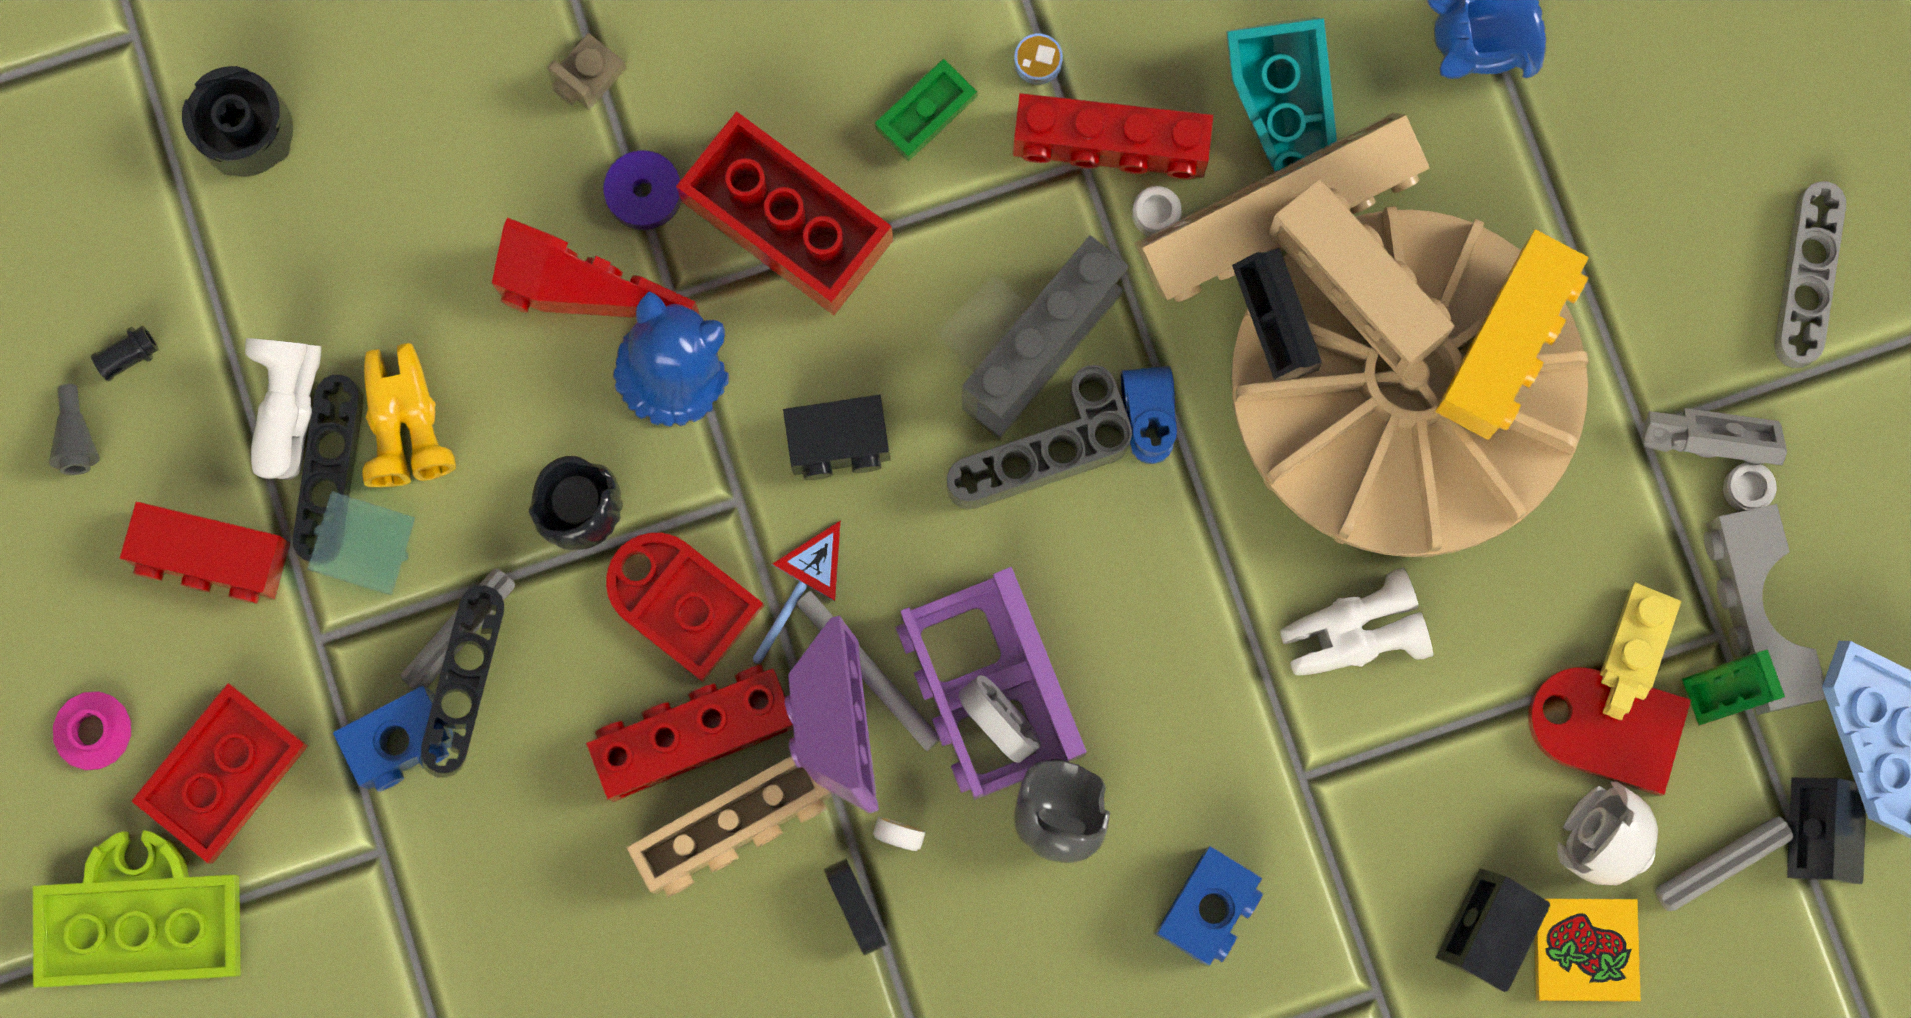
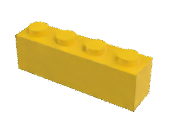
[1435,229,1589,440]

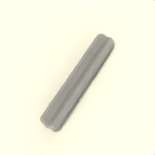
[401,568,515,690]
[1655,817,1793,911]

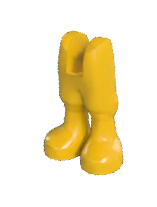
[362,343,456,488]

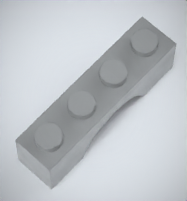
[1704,504,1826,715]

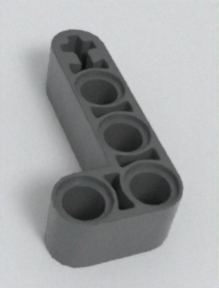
[947,365,1132,509]

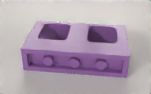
[895,567,1087,800]

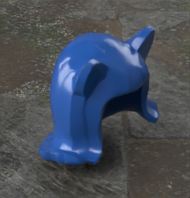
[1427,0,1546,79]
[613,292,729,426]

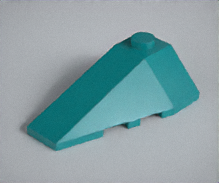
[1226,17,1337,173]

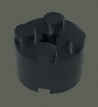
[182,66,293,177]

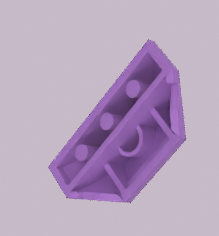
[785,616,879,813]

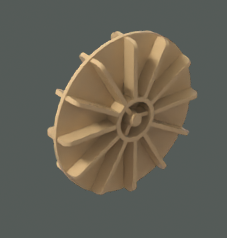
[1231,206,1589,558]

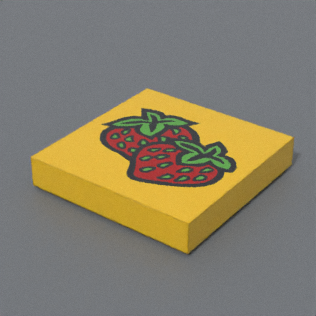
[1534,899,1641,1001]

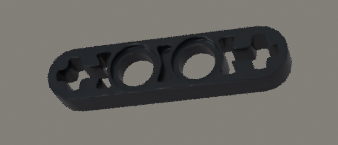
[292,374,364,565]
[420,585,504,778]

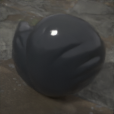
[529,456,623,550]

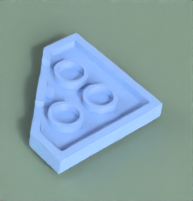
[1822,641,1911,838]

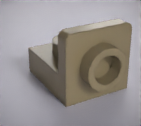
[547,33,627,110]

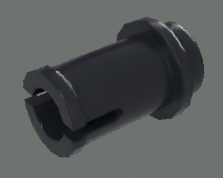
[91,325,159,382]

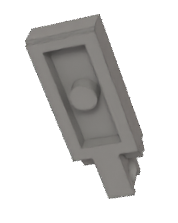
[1642,408,1787,465]

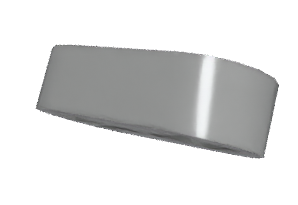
[959,675,1041,763]

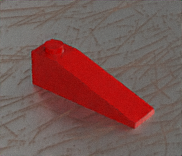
[492,217,700,318]

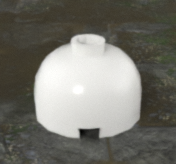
[1557,781,1658,885]

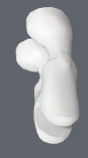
[245,338,322,480]
[1280,568,1433,675]

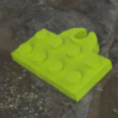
[33,830,241,988]

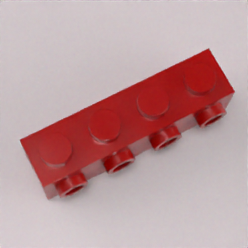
[1013,93,1213,179]
[586,665,794,802]

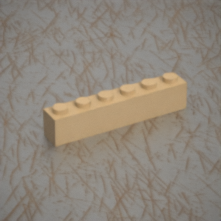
[1134,113,1430,302]

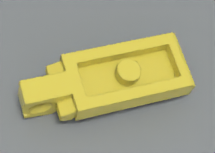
[1600,582,1682,720]

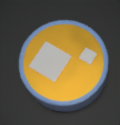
[1014,34,1063,85]

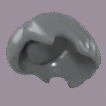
[1014,759,1110,863]

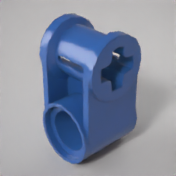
[1120,366,1177,464]

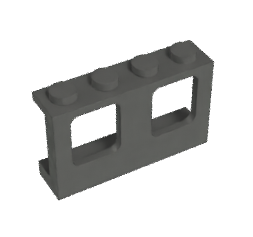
[962,235,1129,440]

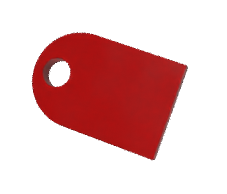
[606,532,765,682]
[1528,667,1691,796]

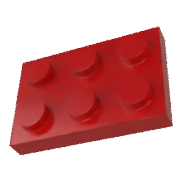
[131,683,309,864]

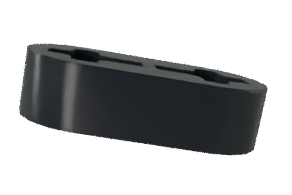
[824,858,887,956]

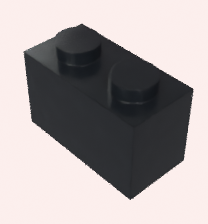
[783,394,891,480]

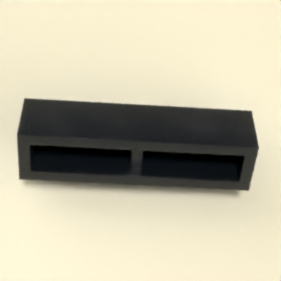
[1232,248,1322,380]

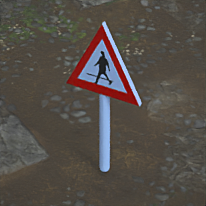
[753,520,841,664]

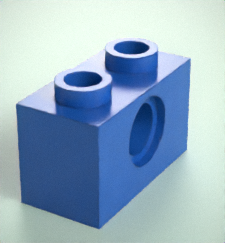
[333,686,454,792]
[1155,846,1263,966]

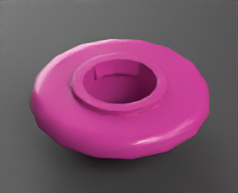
[53,691,131,770]

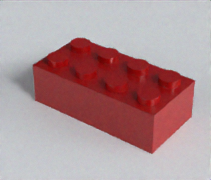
[676,111,893,316]

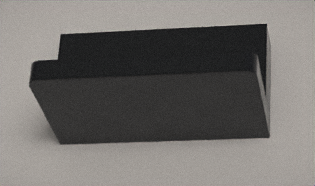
[1787,777,1866,884]
[1435,868,1550,992]

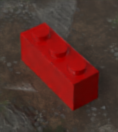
[119,501,291,604]

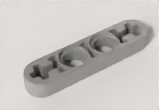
[1775,181,1846,368]

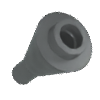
[49,384,100,475]

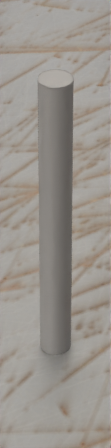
[796,591,940,752]

